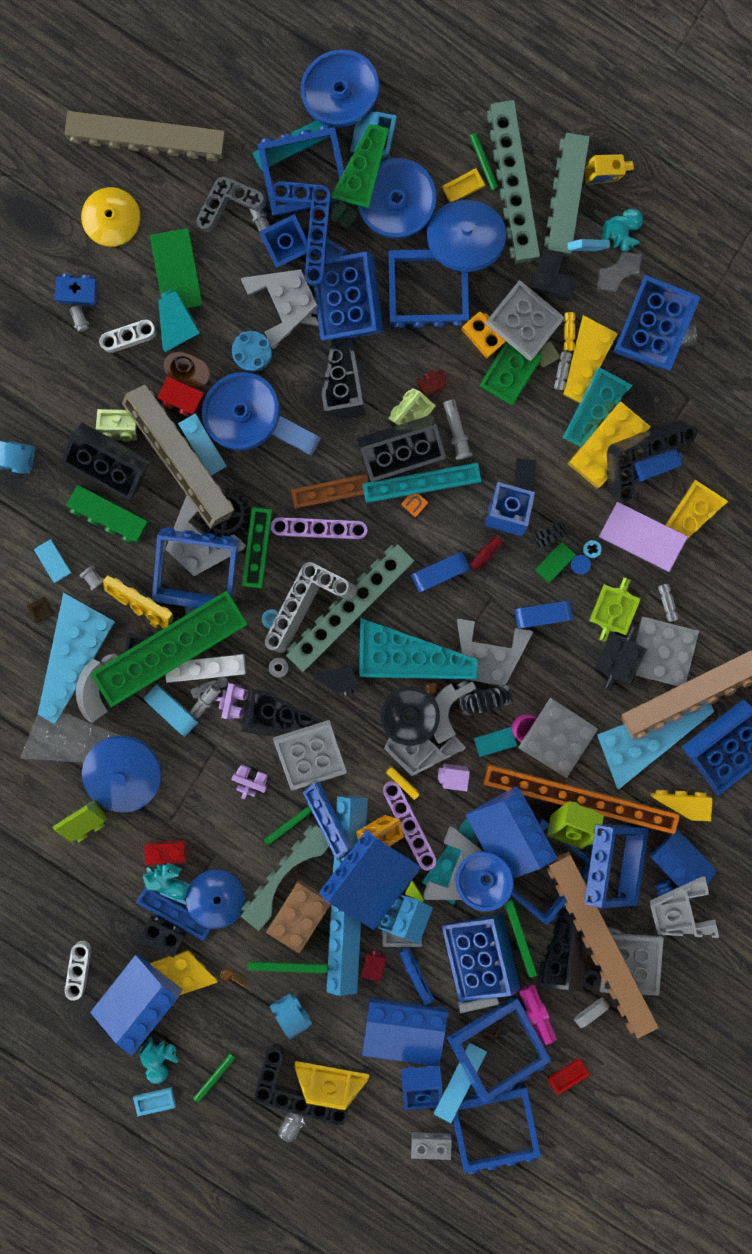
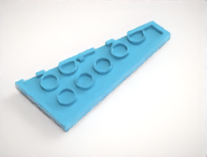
[38,593,115,724]
[597,703,714,789]

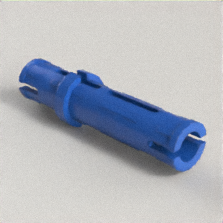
[398,947,435,1005]

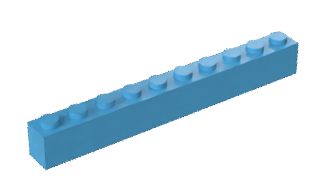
[327,796,368,996]

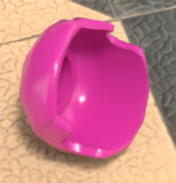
[512,714,537,743]

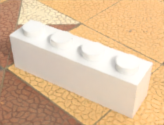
[166,654,246,683]

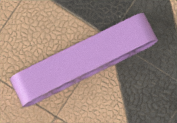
[271,518,367,540]
[383,780,436,870]

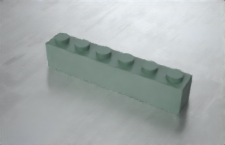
[544,133,590,257]

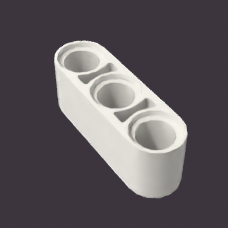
[99,320,157,353]
[65,941,91,1000]

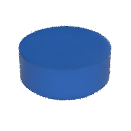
[571,555,591,574]

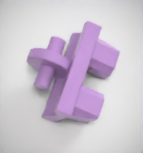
[214,683,248,720]
[231,764,268,799]

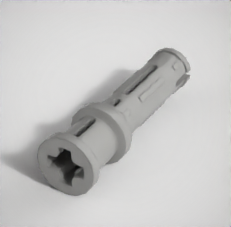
[443,399,473,460]

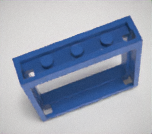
[257,125,345,217]
[388,250,469,328]
[152,527,239,608]
[511,817,591,925]
[584,824,649,908]
[447,997,551,1103]
[453,1083,541,1174]

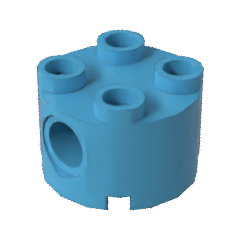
[232,331,272,373]
[0,440,36,474]
[270,993,312,1040]

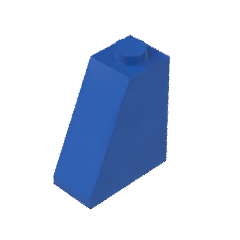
[633,448,683,484]

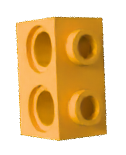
[461,311,506,359]
[356,815,404,846]

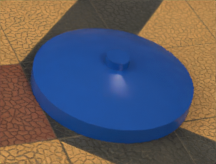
[301,50,380,127]
[358,158,437,239]
[427,200,506,272]
[202,372,280,451]
[82,736,161,812]

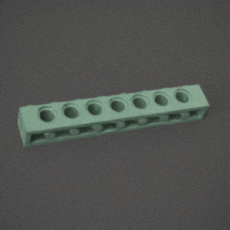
[487,100,540,264]
[286,544,414,672]

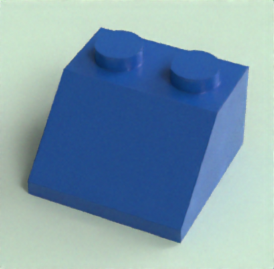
[485,482,535,536]
[401,1065,443,1110]

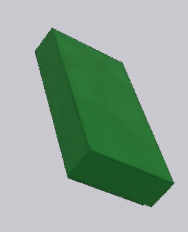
[535,542,576,583]

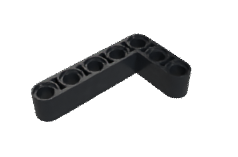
[607,420,697,502]
[254,1044,348,1126]

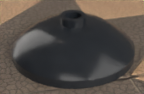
[380,686,440,746]

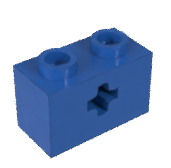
[54,274,98,306]

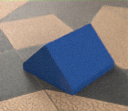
[259,214,308,268]

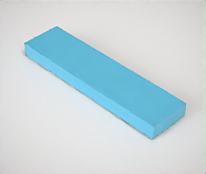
[434,1043,487,1123]

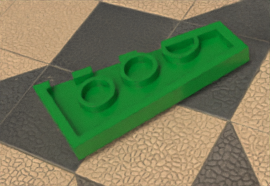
[330,123,389,208]

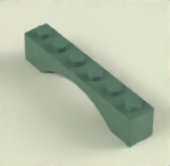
[241,823,329,931]

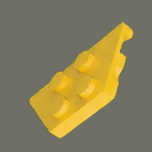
[151,950,218,995]
[294,1061,369,1110]

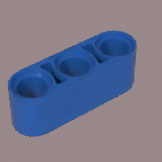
[411,552,470,593]
[515,600,574,629]

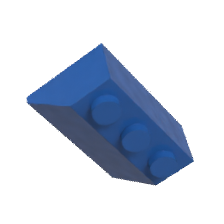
[648,828,717,900]

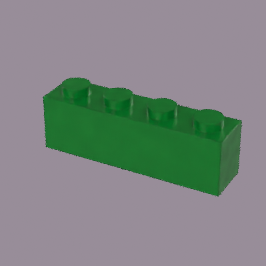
[66,485,149,544]
[242,507,273,589]

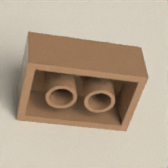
[266,879,330,953]

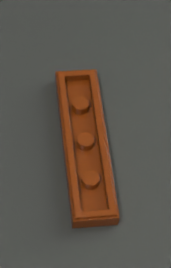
[291,474,369,509]

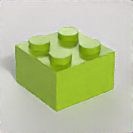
[547,801,604,850]

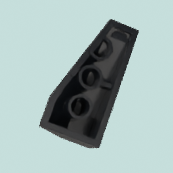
[321,338,365,418]
[241,689,324,737]
[537,910,585,993]

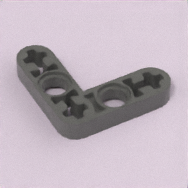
[196,177,267,232]

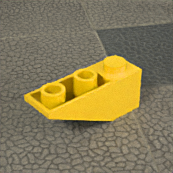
[650,790,712,821]

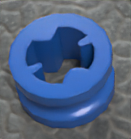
[654,880,674,895]

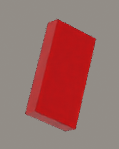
[547,1057,590,1096]

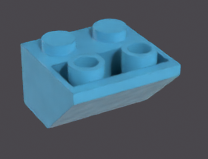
[350,112,397,160]
[377,895,433,944]

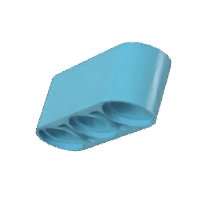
[144,684,198,737]

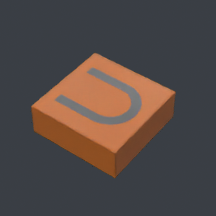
[401,494,428,517]

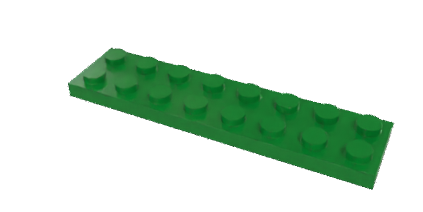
[90,591,248,707]

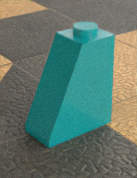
[158,289,200,352]

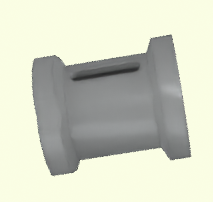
[79,565,104,591]

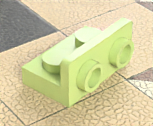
[389,388,436,425]
[96,409,137,442]

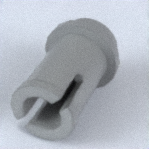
[69,305,89,332]

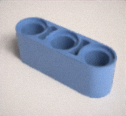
[272,416,321,456]

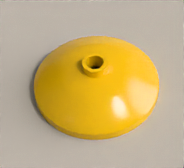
[81,187,141,247]

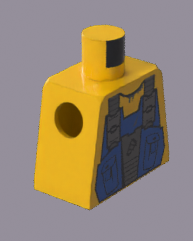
[584,154,634,185]

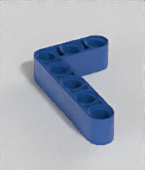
[272,181,330,286]

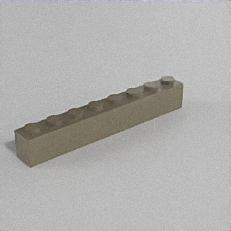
[64,111,226,161]
[122,385,234,529]

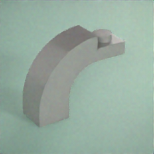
[76,654,118,723]
[434,680,476,744]

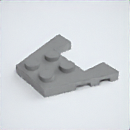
[241,270,318,349]
[165,496,246,576]
[457,619,533,685]
[384,712,466,776]
[422,826,491,900]
[650,876,719,938]

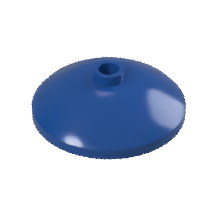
[455,852,514,911]
[186,869,245,929]

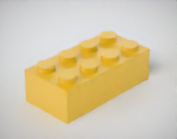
[567,401,651,489]

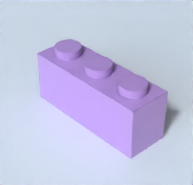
[438,763,470,791]

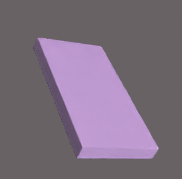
[599,502,688,572]

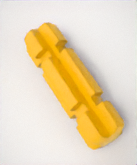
[564,312,575,351]

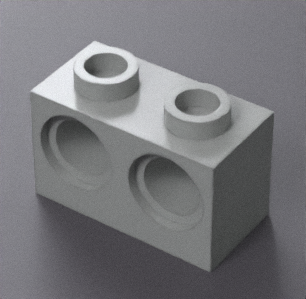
[411,1132,452,1160]

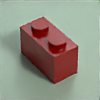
[158,376,205,417]
[144,840,187,865]

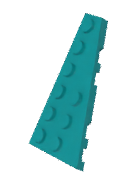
[359,618,478,679]

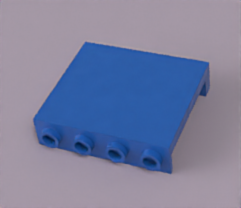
[319,830,421,930]

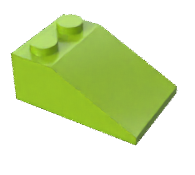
[53,801,108,842]

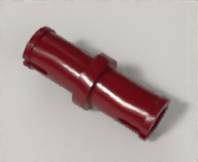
[469,534,504,571]

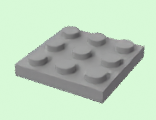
[485,280,565,361]
[635,617,699,686]
[518,698,598,778]
[273,720,347,791]
[600,933,664,996]

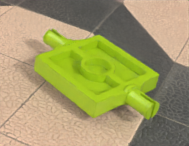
[589,577,640,642]

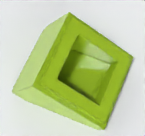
[405,880,424,902]

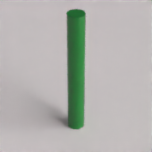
[469,133,499,191]
[264,806,313,846]
[193,1053,236,1103]

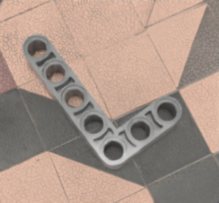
[265,562,356,653]

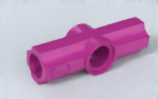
[519,984,557,1045]

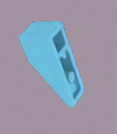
[178,414,227,476]

